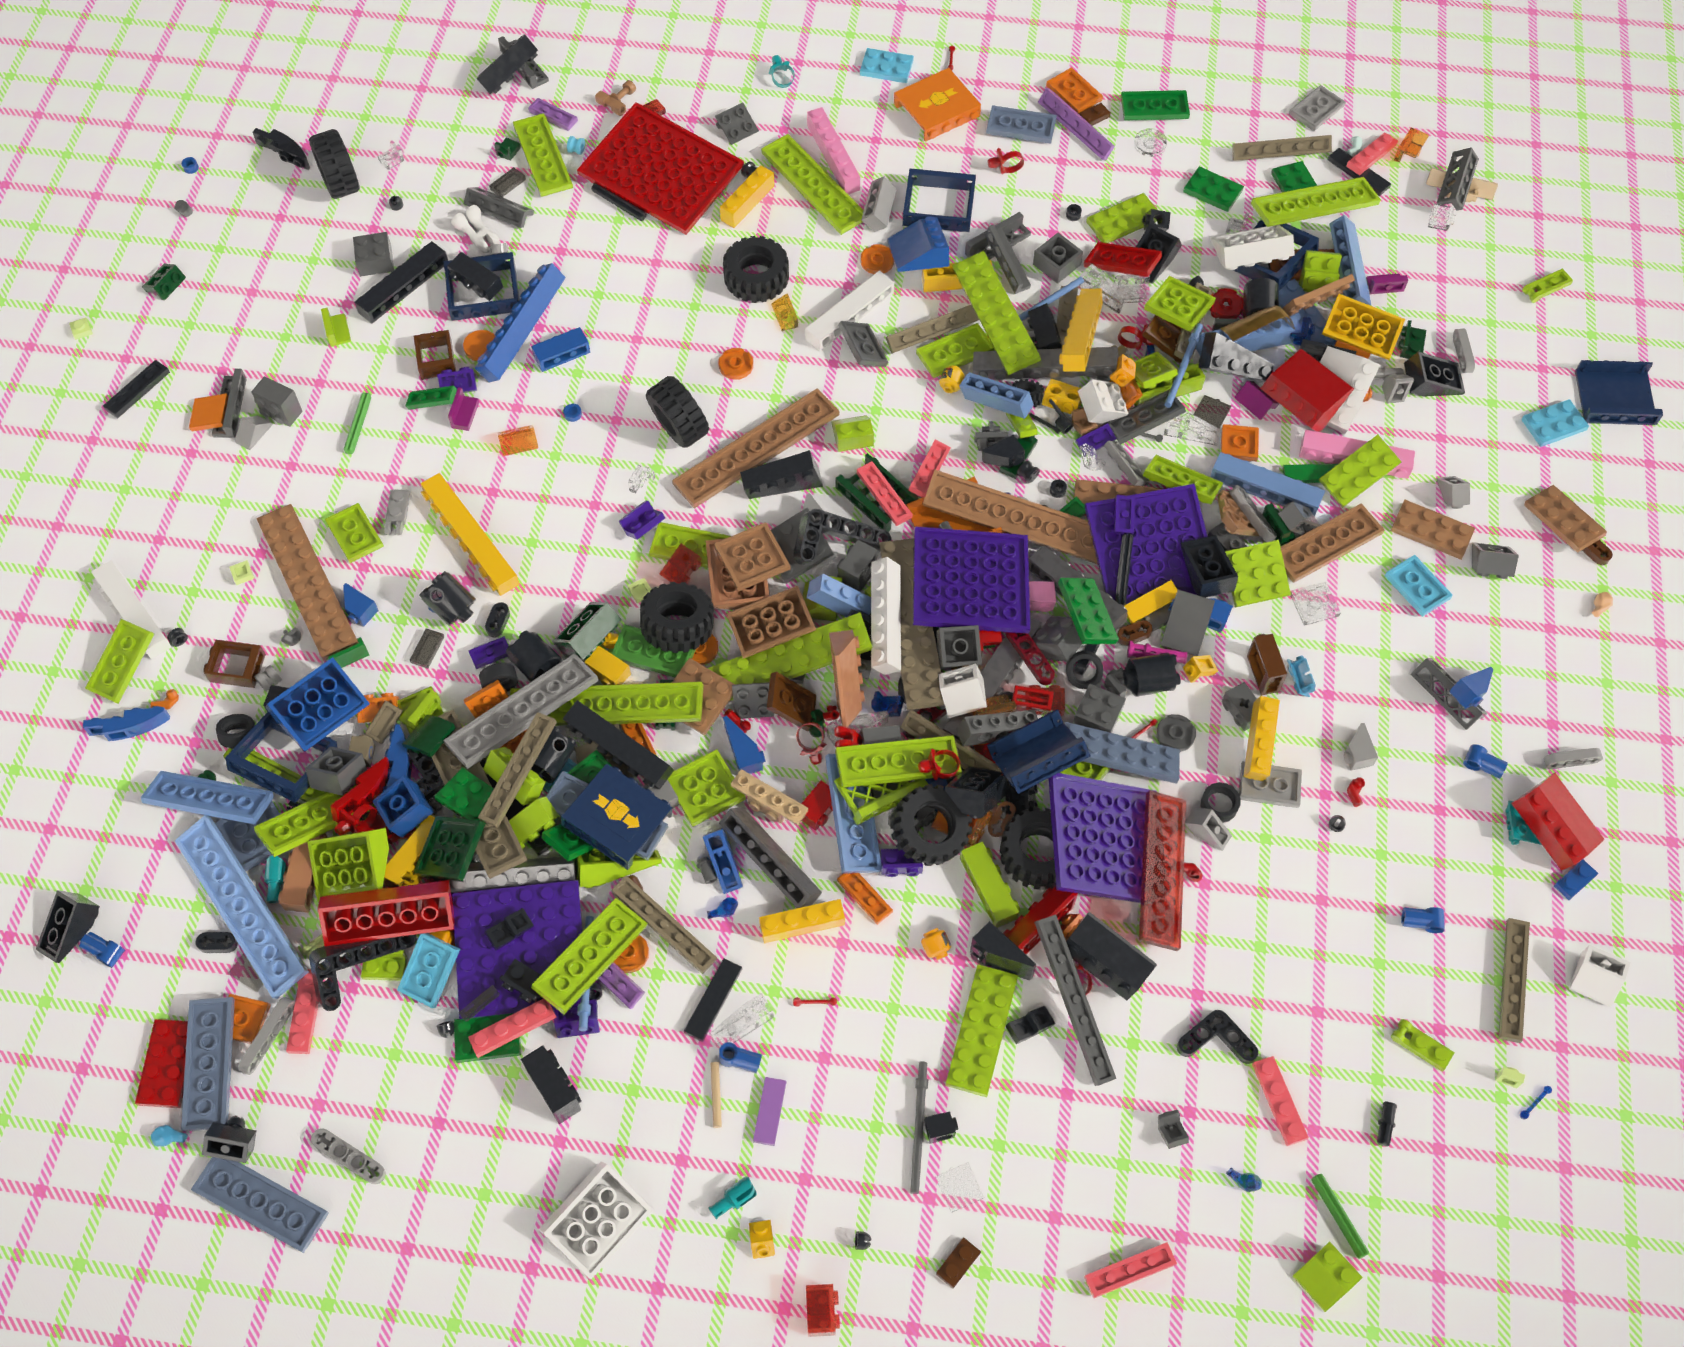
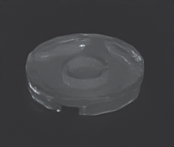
[1134,128,1167,157]

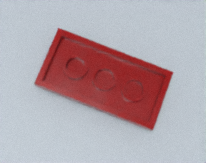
[1084,242,1162,277]
[135,1019,188,1108]

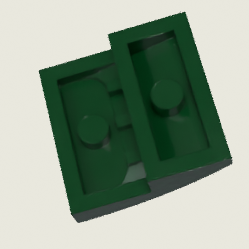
[402,715,456,758]

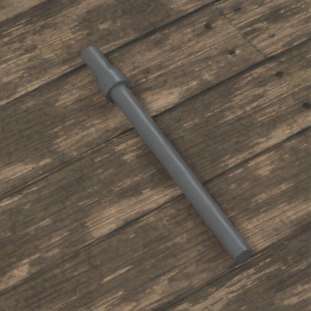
[910,1061,929,1194]

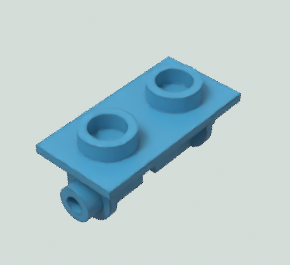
[1287,655,1316,697]

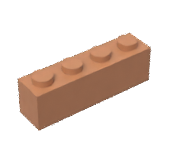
[278,833,328,913]

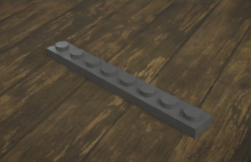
[1034,915,1117,1086]

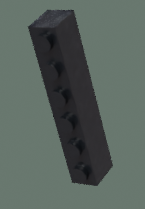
[354,241,448,324]
[563,700,674,790]

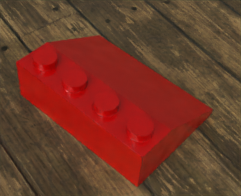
[1260,349,1354,432]
[1512,773,1605,871]

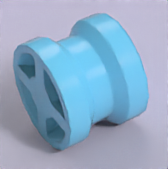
[567,136,585,155]

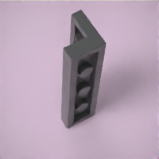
[498,36,549,89]
[1437,147,1479,211]
[463,187,535,228]
[965,211,1031,260]
[985,225,1031,294]
[212,368,247,438]
[1410,658,1488,730]

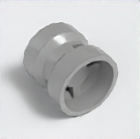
[254,665,282,692]

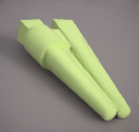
[301,934,324,960]

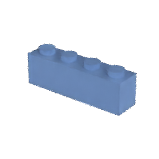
[959,372,1034,419]
[807,574,871,617]

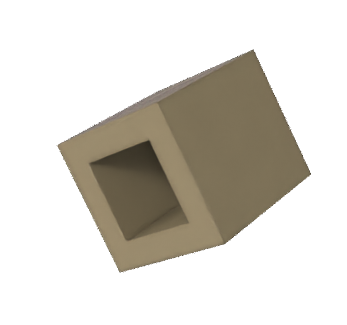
[348,735,376,768]

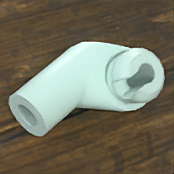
[1346,136,1363,157]

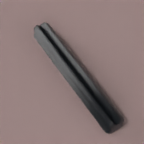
[591,183,646,221]
[1115,533,1133,606]

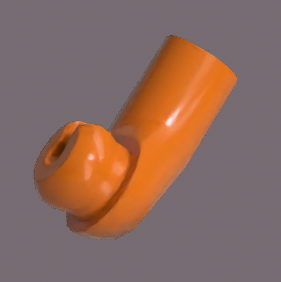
[151,689,179,710]

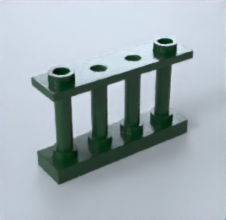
[835,453,919,532]

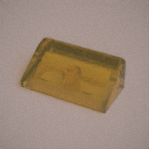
[771,293,798,331]

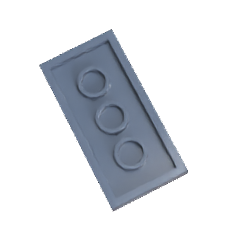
[986,105,1057,144]

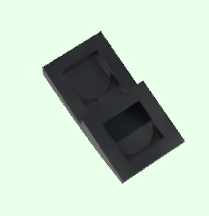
[485,908,534,951]
[1005,1005,1056,1045]

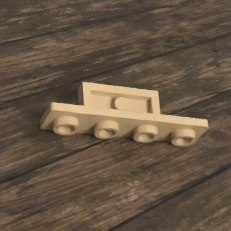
[1426,168,1498,202]
[731,770,808,825]

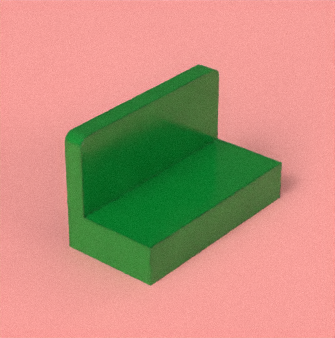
[327,637,370,668]

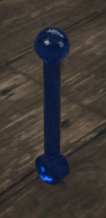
[1520,1085,1552,1120]

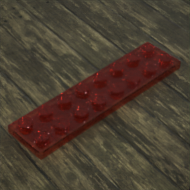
[1139,790,1186,952]

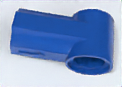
[1463,744,1508,779]
[1401,907,1445,934]
[79,931,125,968]
[719,1042,762,1074]

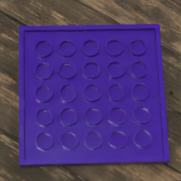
[1084,484,1208,605]
[913,527,1030,634]
[1048,773,1169,905]
[452,880,583,1019]

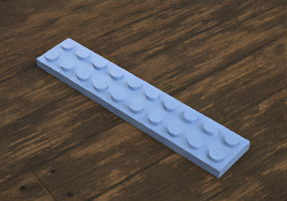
[175,815,309,999]

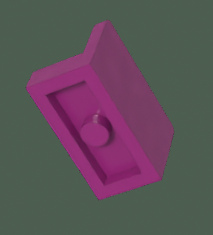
[1366,273,1409,295]
[1235,380,1279,419]
[448,387,479,431]

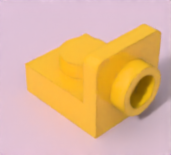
[1183,655,1218,683]

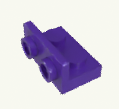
[437,367,477,393]
[619,500,665,540]
[880,849,923,877]
[554,999,600,1038]

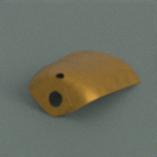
[1219,306,1295,341]

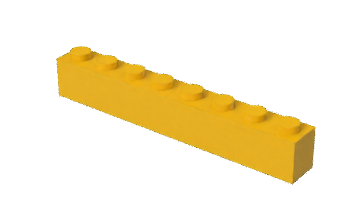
[1059,288,1103,372]
[420,473,520,596]

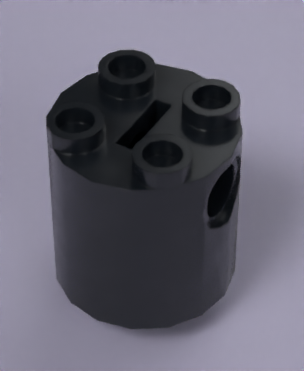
[1243,278,1279,318]
[419,571,476,626]
[506,630,563,682]
[1123,652,1181,697]
[531,726,576,783]

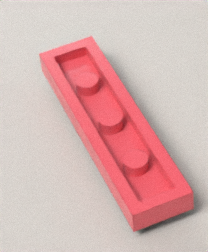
[1346,133,1398,176]
[908,439,951,498]
[857,461,912,526]
[286,969,323,1054]
[468,999,557,1058]
[1252,1056,1309,1146]
[1084,1242,1177,1299]

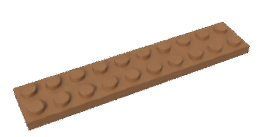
[672,388,840,509]
[923,469,1098,565]
[256,504,359,661]

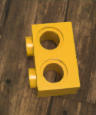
[1042,379,1082,415]

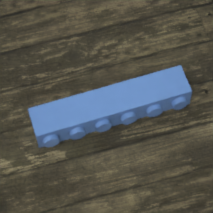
[1329,215,1371,306]
[1196,316,1302,356]
[1210,452,1325,516]

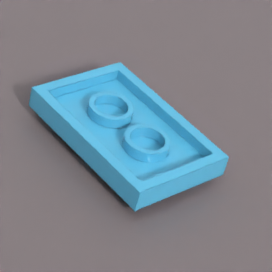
[860,48,914,83]
[1521,399,1589,447]
[1385,555,1453,617]
[397,933,460,1008]

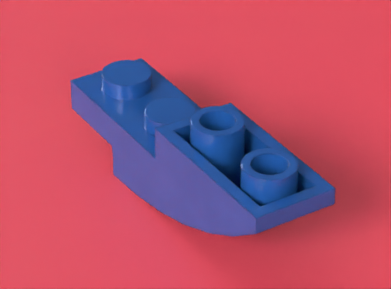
[83,706,170,741]
[383,724,412,792]

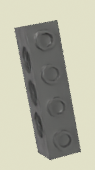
[956,709,1038,746]

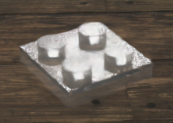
[1290,581,1341,626]

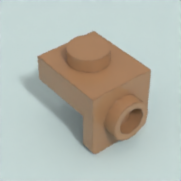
[1071,407,1098,436]

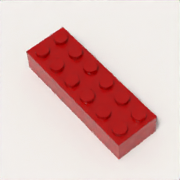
[318,880,454,946]

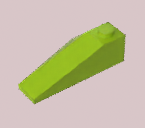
[574,849,662,888]

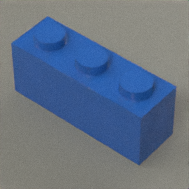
[531,327,591,372]

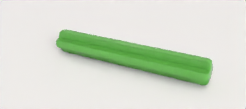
[343,392,372,455]
[1311,1174,1369,1259]

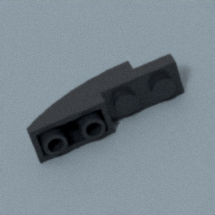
[252,128,310,170]

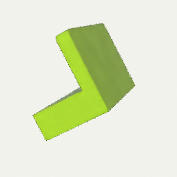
[321,307,351,347]
[399,690,441,730]

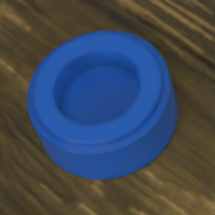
[563,404,582,422]

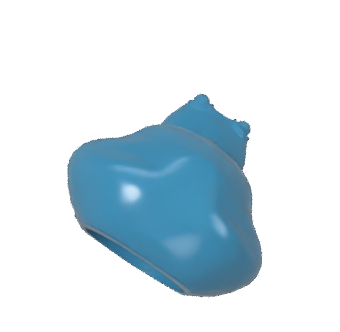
[151,1125,188,1147]

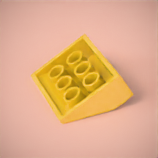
[1322,294,1405,360]

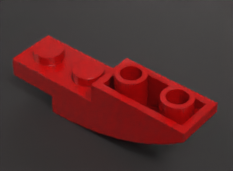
[330,757,389,823]

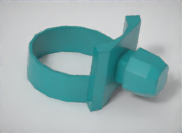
[768,55,795,88]

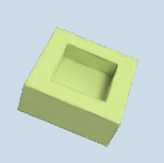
[69,317,93,340]
[229,560,255,585]
[628,578,651,603]
[1495,1067,1525,1089]

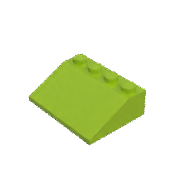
[307,828,389,902]

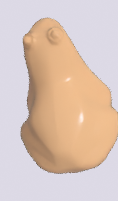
[1592,592,1613,617]

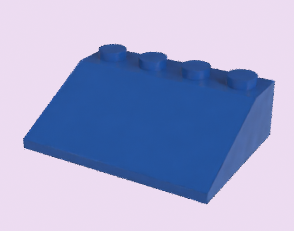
[887,216,949,272]
[266,657,370,752]

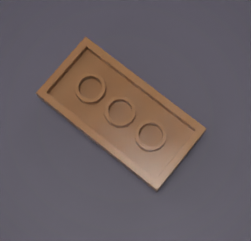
[1282,274,1355,317]
[1524,484,1607,553]
[1390,499,1475,560]

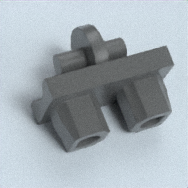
[974,421,1009,451]

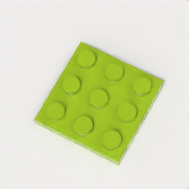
[1144,275,1216,332]
[1225,540,1291,608]
[667,749,746,827]

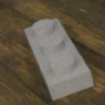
[1104,441,1149,486]

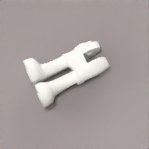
[451,205,499,253]

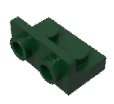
[142,263,186,300]
[1398,320,1427,359]
[1262,503,1296,546]

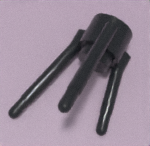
[1029,399,1074,434]

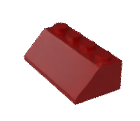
[1003,886,1078,955]

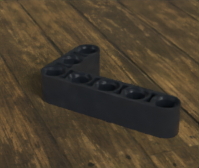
[793,509,892,565]
[309,934,417,1011]

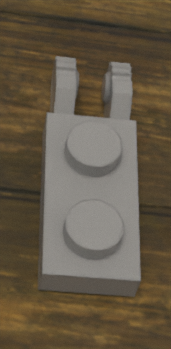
[384,489,410,535]

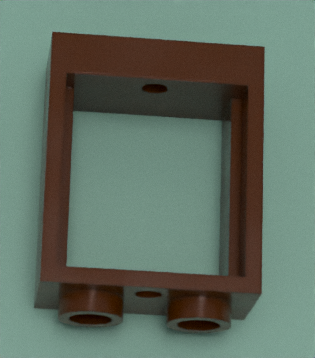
[413,330,456,380]
[1247,633,1288,696]
[203,639,266,688]

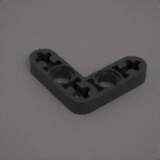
[408,749,445,800]
[1177,1010,1259,1064]

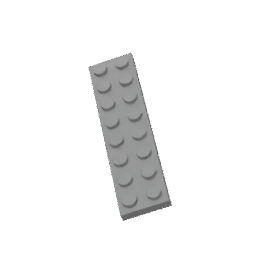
[444,653,598,769]

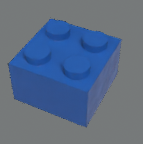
[373,775,433,838]

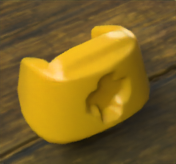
[601,632,619,649]

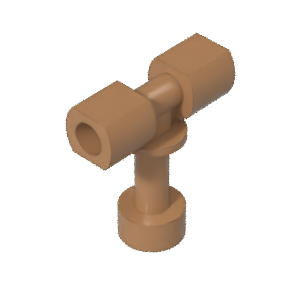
[595,80,636,116]

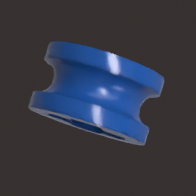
[181,157,199,174]

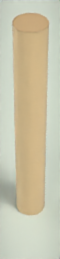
[710,1062,722,1128]

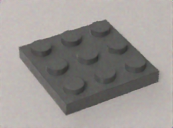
[771,508,834,584]

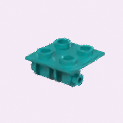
[1505,801,1542,845]

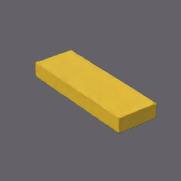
[1124,580,1177,624]

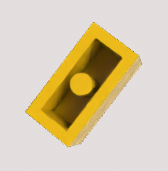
[584,646,631,685]

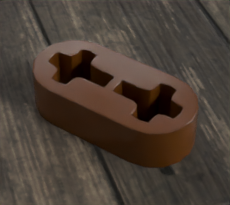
[1582,540,1613,565]
[1117,620,1152,646]
[988,801,1017,837]

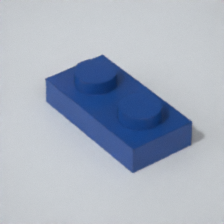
[1554,859,1599,901]

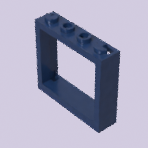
[902,168,976,232]
[1233,220,1319,291]
[444,252,520,321]
[225,712,338,803]

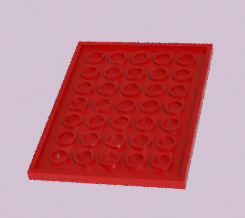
[577,102,744,235]

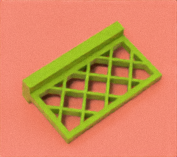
[834,777,928,825]

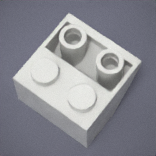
[1078,379,1129,424]
[939,664,987,718]
[1569,944,1631,1007]

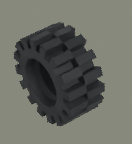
[1012,379,1044,408]

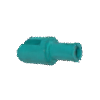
[264,856,286,903]
[708,1176,757,1220]

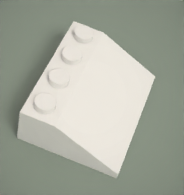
[1211,225,1295,270]
[1320,346,1380,434]
[538,1161,653,1280]

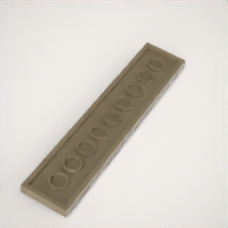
[879,538,945,710]
[432,709,527,879]

